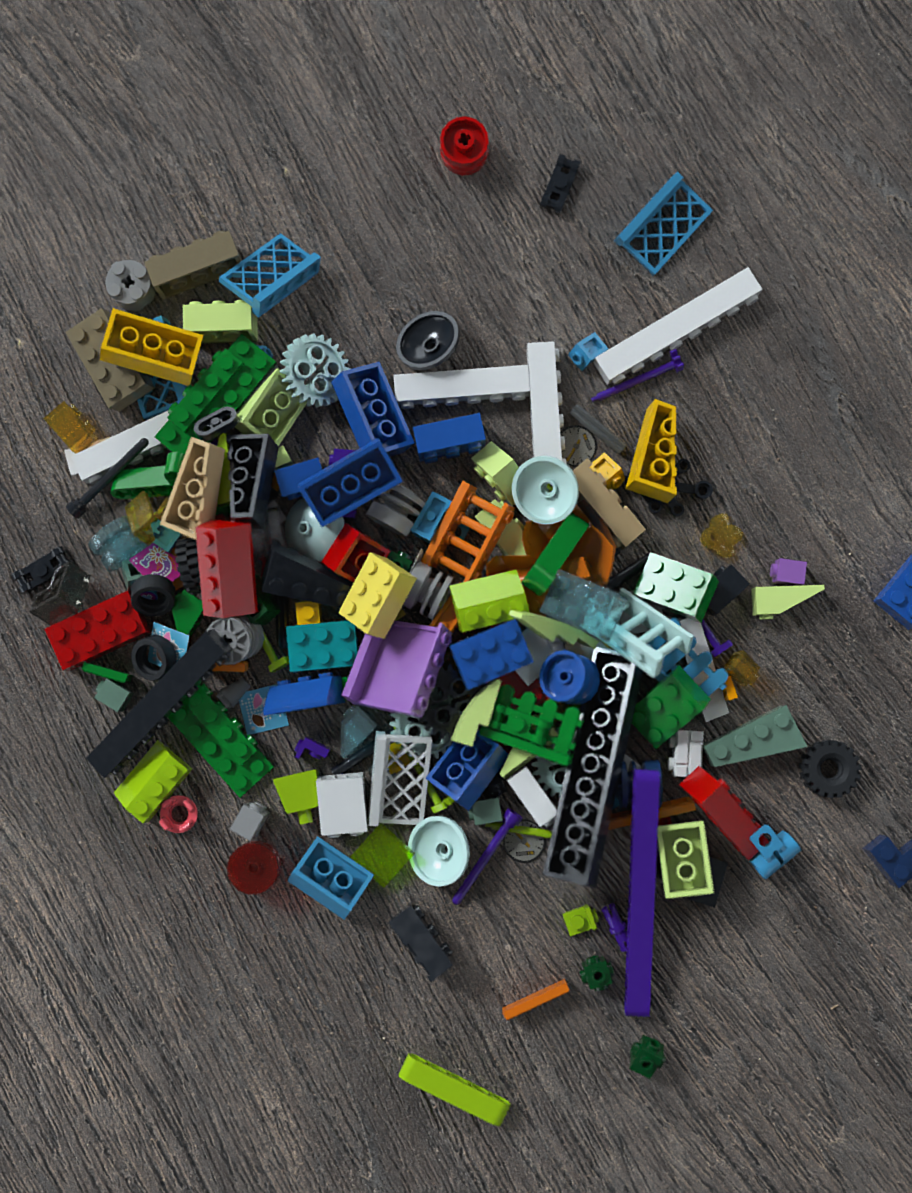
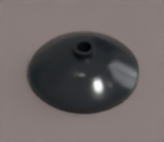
[396,311,460,370]

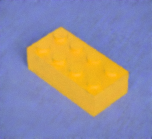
[100,308,203,386]

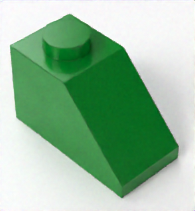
[172,590,204,642]

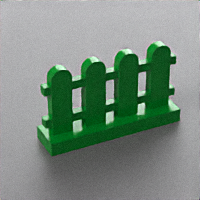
[479,684,583,766]

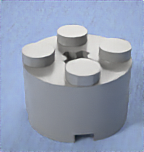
[105,260,156,311]

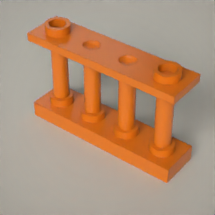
[421,481,515,582]

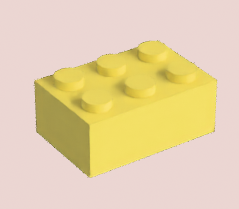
[338,552,417,639]

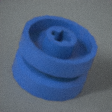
[539,650,600,705]

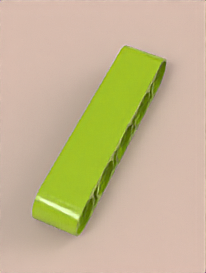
[398,1053,511,1126]

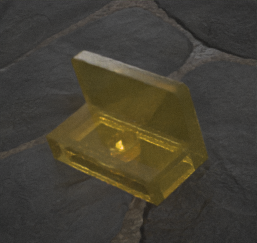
[125,491,155,545]

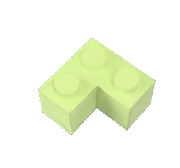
[471,441,519,506]

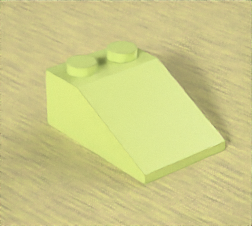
[235,368,307,446]

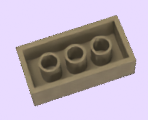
[144,230,245,300]
[65,308,155,412]

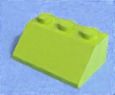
[449,569,530,632]
[114,740,193,824]

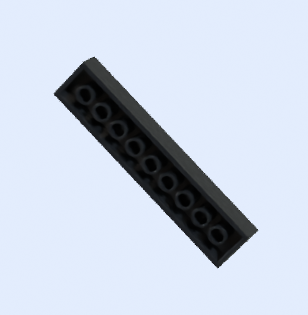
[543,647,643,888]

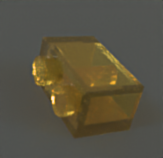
[43,401,99,454]

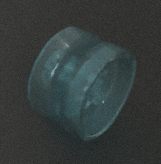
[88,516,148,572]

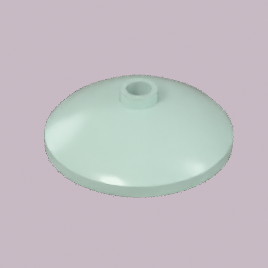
[512,456,579,524]
[285,497,344,562]
[408,816,470,886]

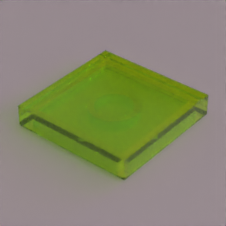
[350,823,415,888]

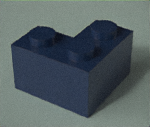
[862,834,912,888]

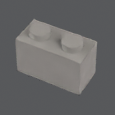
[230,801,270,841]

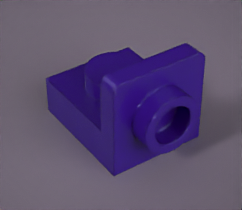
[294,737,332,760]

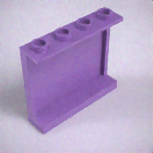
[342,620,452,718]

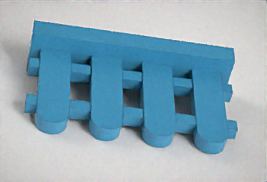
[647,618,729,696]

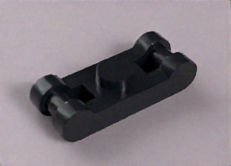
[540,153,581,214]
[11,546,73,595]

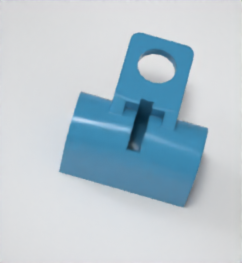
[410,491,469,544]
[748,825,802,880]

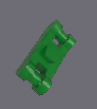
[488,703,551,745]

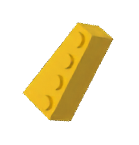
[626,399,677,503]

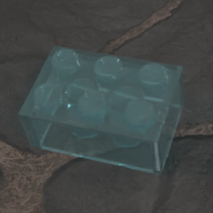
[539,569,628,642]

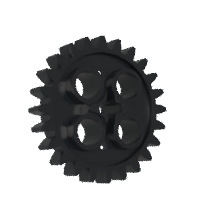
[417,664,482,739]

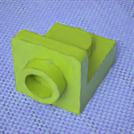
[562,904,599,937]

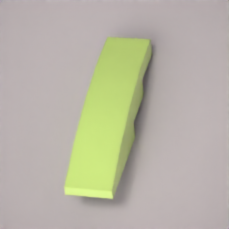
[509,610,599,649]

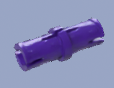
[601,903,627,952]

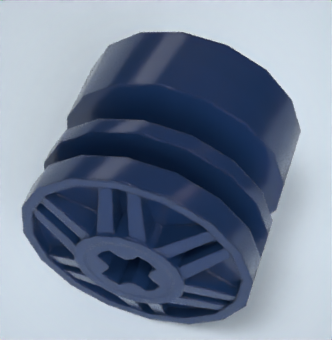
[616,760,662,809]

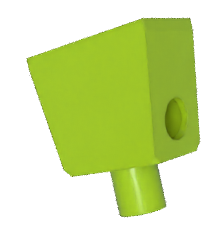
[273,769,319,825]

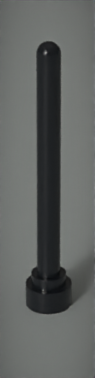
[66,438,149,519]

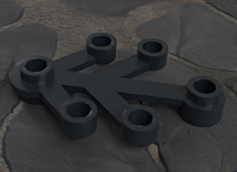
[625,459,713,517]

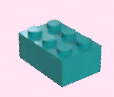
[286,620,359,673]

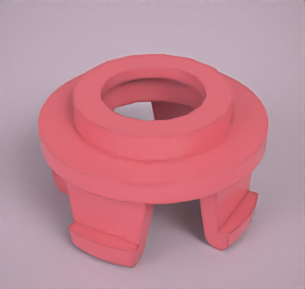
[159,795,198,833]

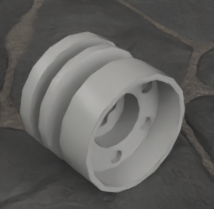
[366,484,425,538]
[402,561,454,620]
[207,615,264,665]

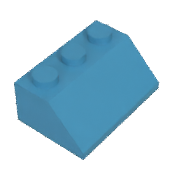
[287,836,374,920]

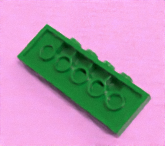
[154,333,277,454]
[168,683,275,798]

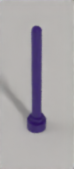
[452,808,523,905]

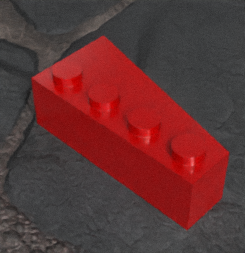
[679,766,769,860]

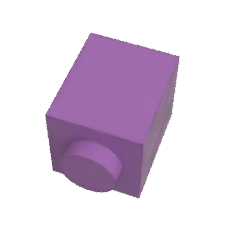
[770,558,807,586]

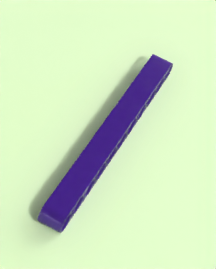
[624,769,660,1017]

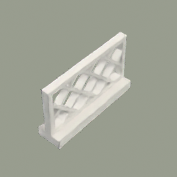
[368,731,432,826]

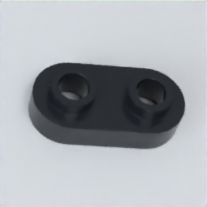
[194,407,239,441]

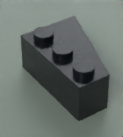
[388,903,454,983]

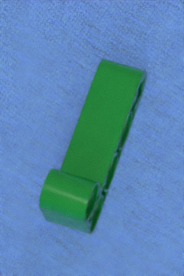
[111,452,185,500]
[521,512,590,596]

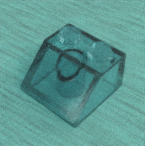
[341,706,380,759]

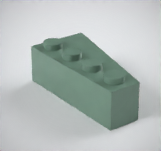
[703,705,808,767]

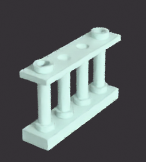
[584,588,694,678]

